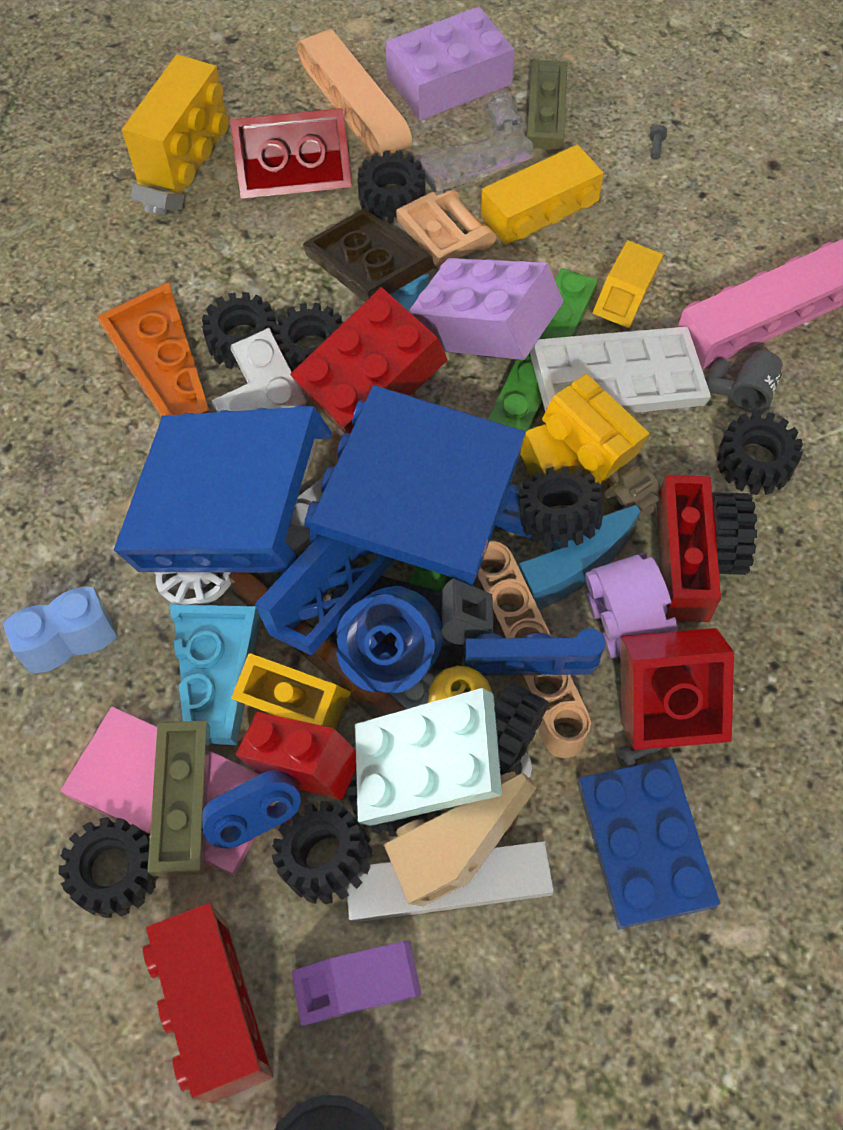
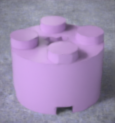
[585,552,678,659]

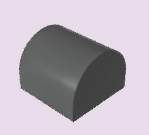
[442,578,493,645]

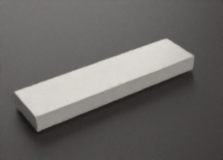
[346,841,554,923]

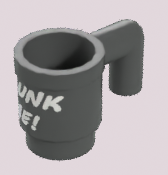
[705,350,783,412]

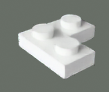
[212,328,307,412]

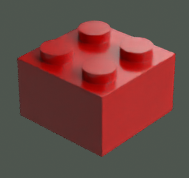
[620,628,734,750]

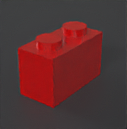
[235,711,356,801]

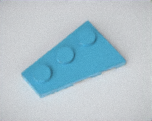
[169,604,261,745]

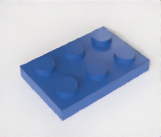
[577,758,720,930]

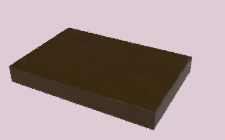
[303,208,434,302]

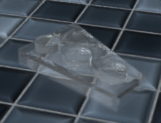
[415,131,533,196]

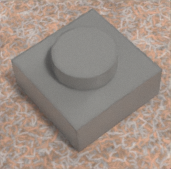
[130,183,185,215]

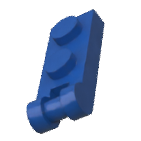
[464,628,605,676]

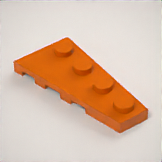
[97,282,210,418]

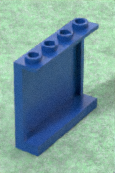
[304,385,526,587]
[114,405,332,572]

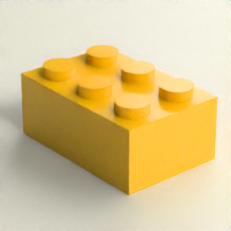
[121,54,229,194]

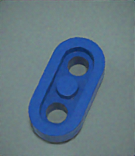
[202,770,301,849]

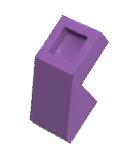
[291,941,422,1026]

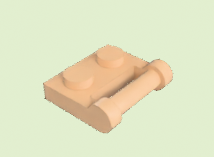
[396,185,496,269]

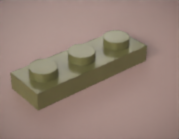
[526,60,568,150]
[147,720,210,876]

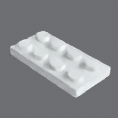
[529,326,711,413]

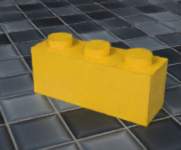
[481,144,604,245]

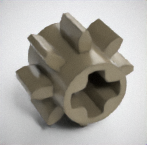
[605,464,660,521]

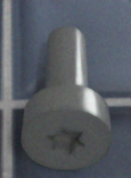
[650,125,667,159]
[616,746,661,768]

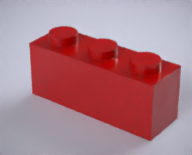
[656,475,721,622]

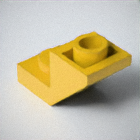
[592,240,664,329]

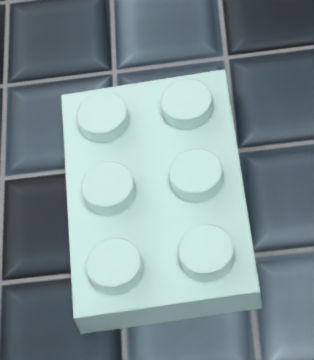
[355,688,502,826]

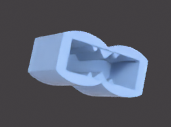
[3,587,117,673]

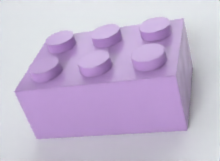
[385,6,515,121]
[409,258,564,360]

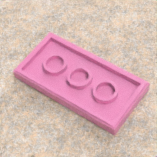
[60,706,274,877]

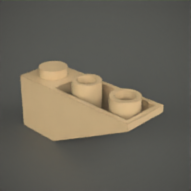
[384,772,537,907]

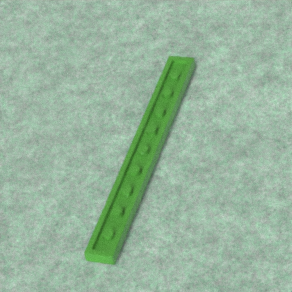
[408,268,598,592]

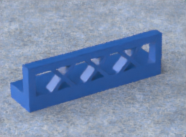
[255,535,396,656]

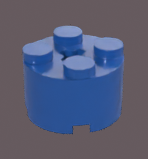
[336,586,444,694]

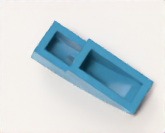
[519,505,640,610]

